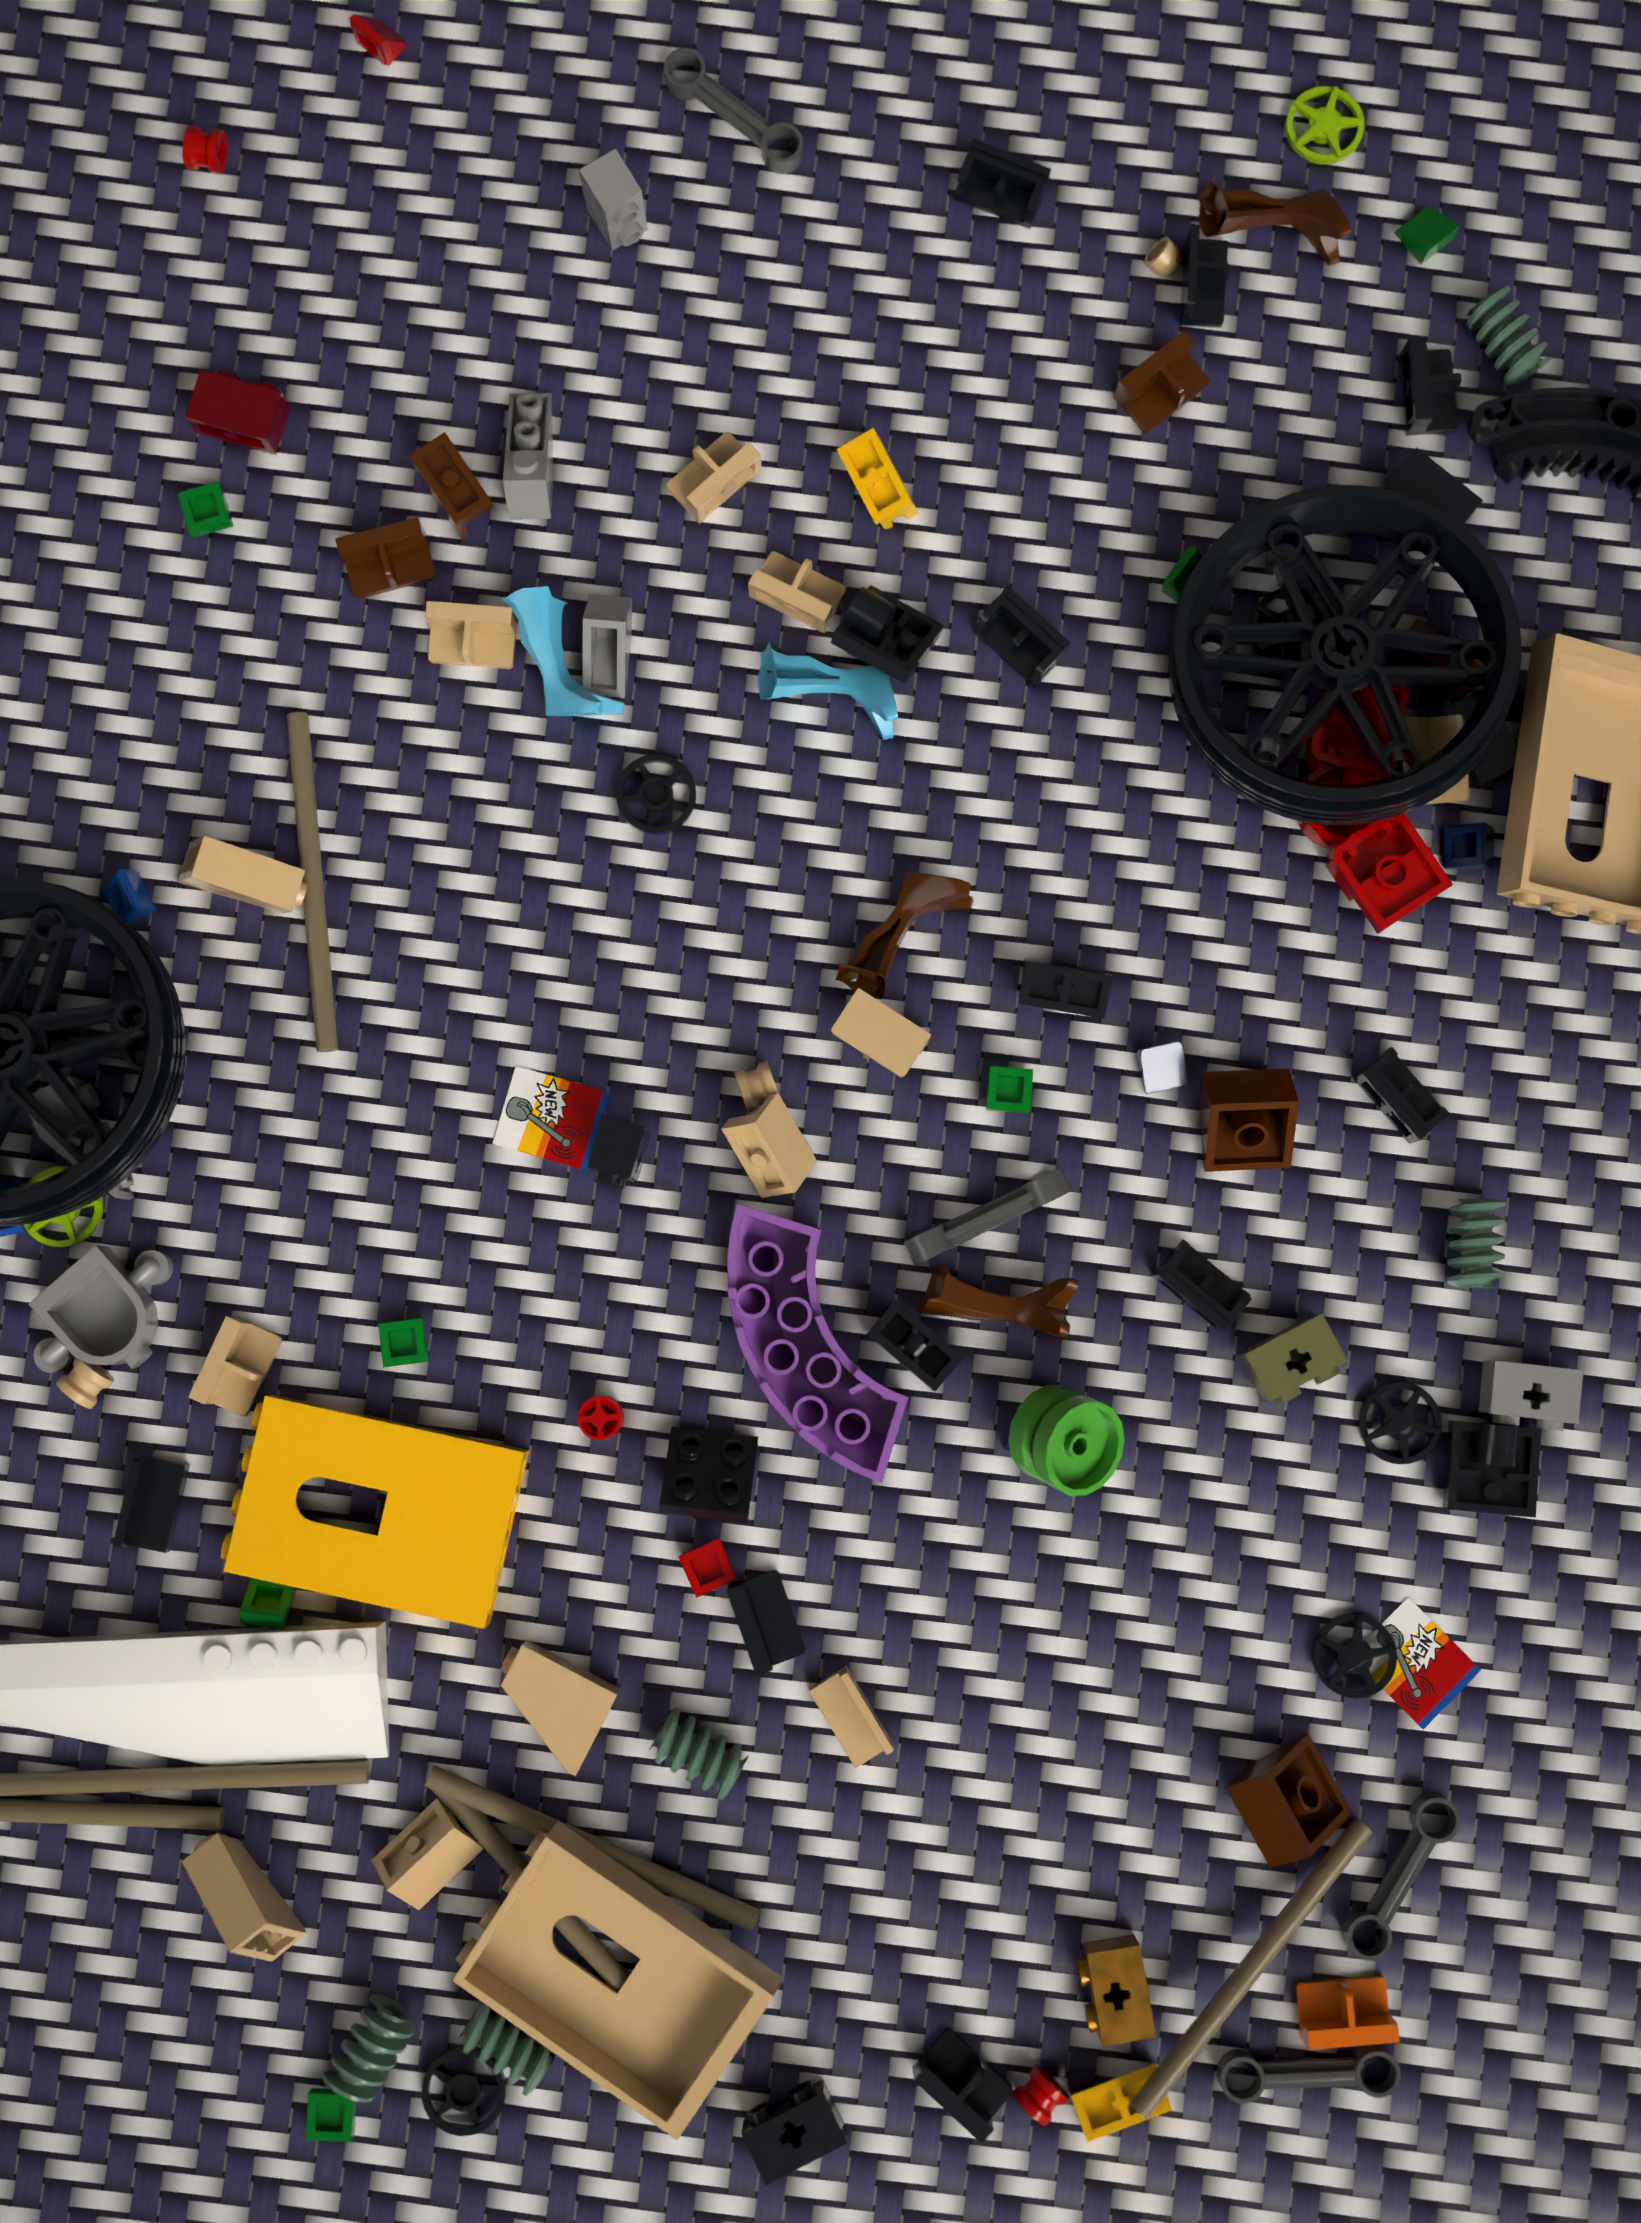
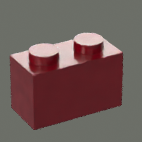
[185,370,291,455]

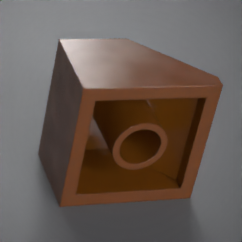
[1199,1068,1299,1172]
[1226,1734,1352,1867]

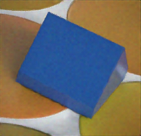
[103,869,156,923]

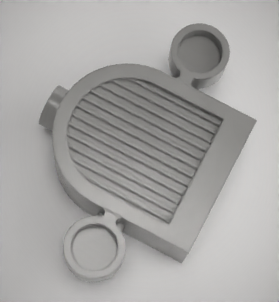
[29,1245,173,1373]

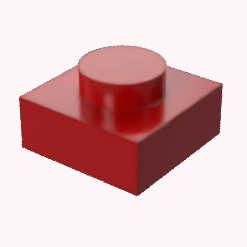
[678,1538,737,1598]

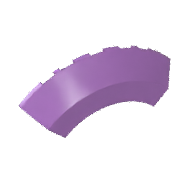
[727,1204,908,1483]

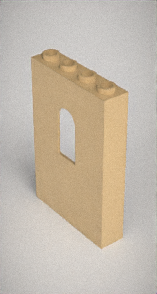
[1496,633,1641,934]
[452,1821,782,2140]

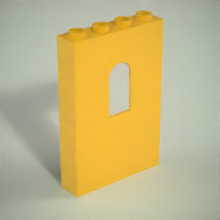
[221,1395,529,1629]

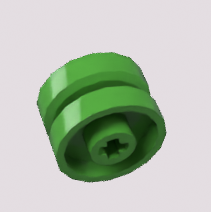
[1008,1385,1125,1496]

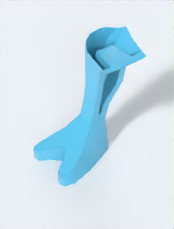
[502,586,624,716]
[757,641,898,740]

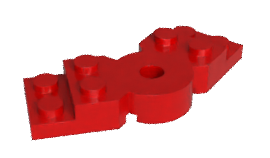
[1297,686,1453,934]

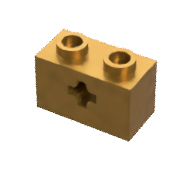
[1077,1934,1156,2046]

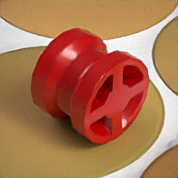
[182,125,228,175]
[577,1395,624,1440]
[1012,2065,1070,2126]

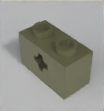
[1237,1313,1348,1405]

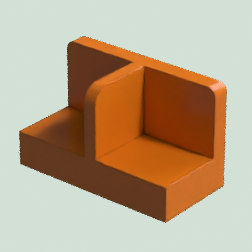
[1295,1975,1400,2050]

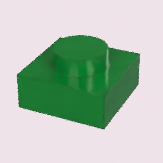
[178,481,234,538]
[986,1066,1033,1114]
[378,1318,430,1368]
[239,1578,296,1629]
[306,2088,356,2142]

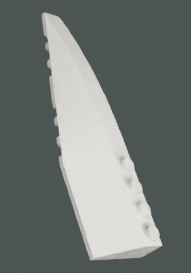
[0,1621,390,1766]

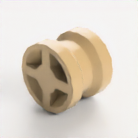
[734,1061,778,1113]
[56,1358,114,1409]

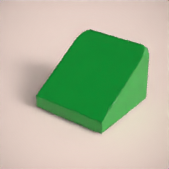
[1395,206,1460,264]
[1162,545,1202,602]

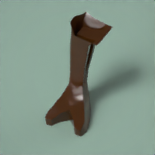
[1198,175,1351,266]
[835,872,974,1000]
[917,1265,1078,1338]

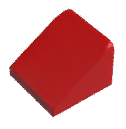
[349,14,406,66]

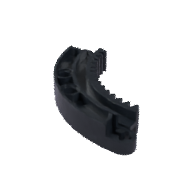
[1466,387,1641,497]

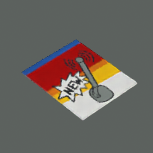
[492,1066,610,1171]
[1366,1597,1481,1730]

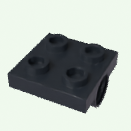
[830,585,944,684]
[1443,1420,1541,1518]
[659,1427,758,1523]

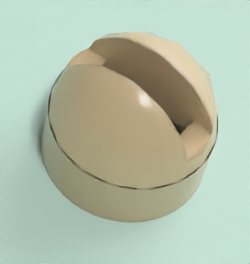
[1144,237,1182,276]

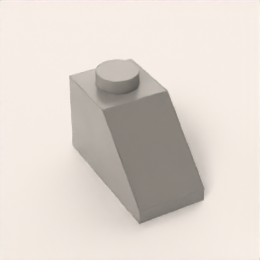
[583,594,632,698]

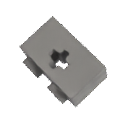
[579,148,648,251]
[1479,1360,1583,1431]

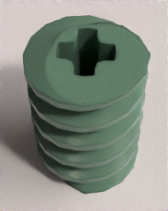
[1466,285,1551,386]
[1447,1199,1506,1289]
[649,1707,749,1801]
[322,1993,416,2103]
[458,2002,557,2096]

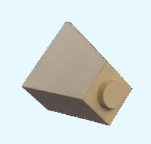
[178,835,307,913]
[500,1640,621,1776]
[182,1833,307,1962]

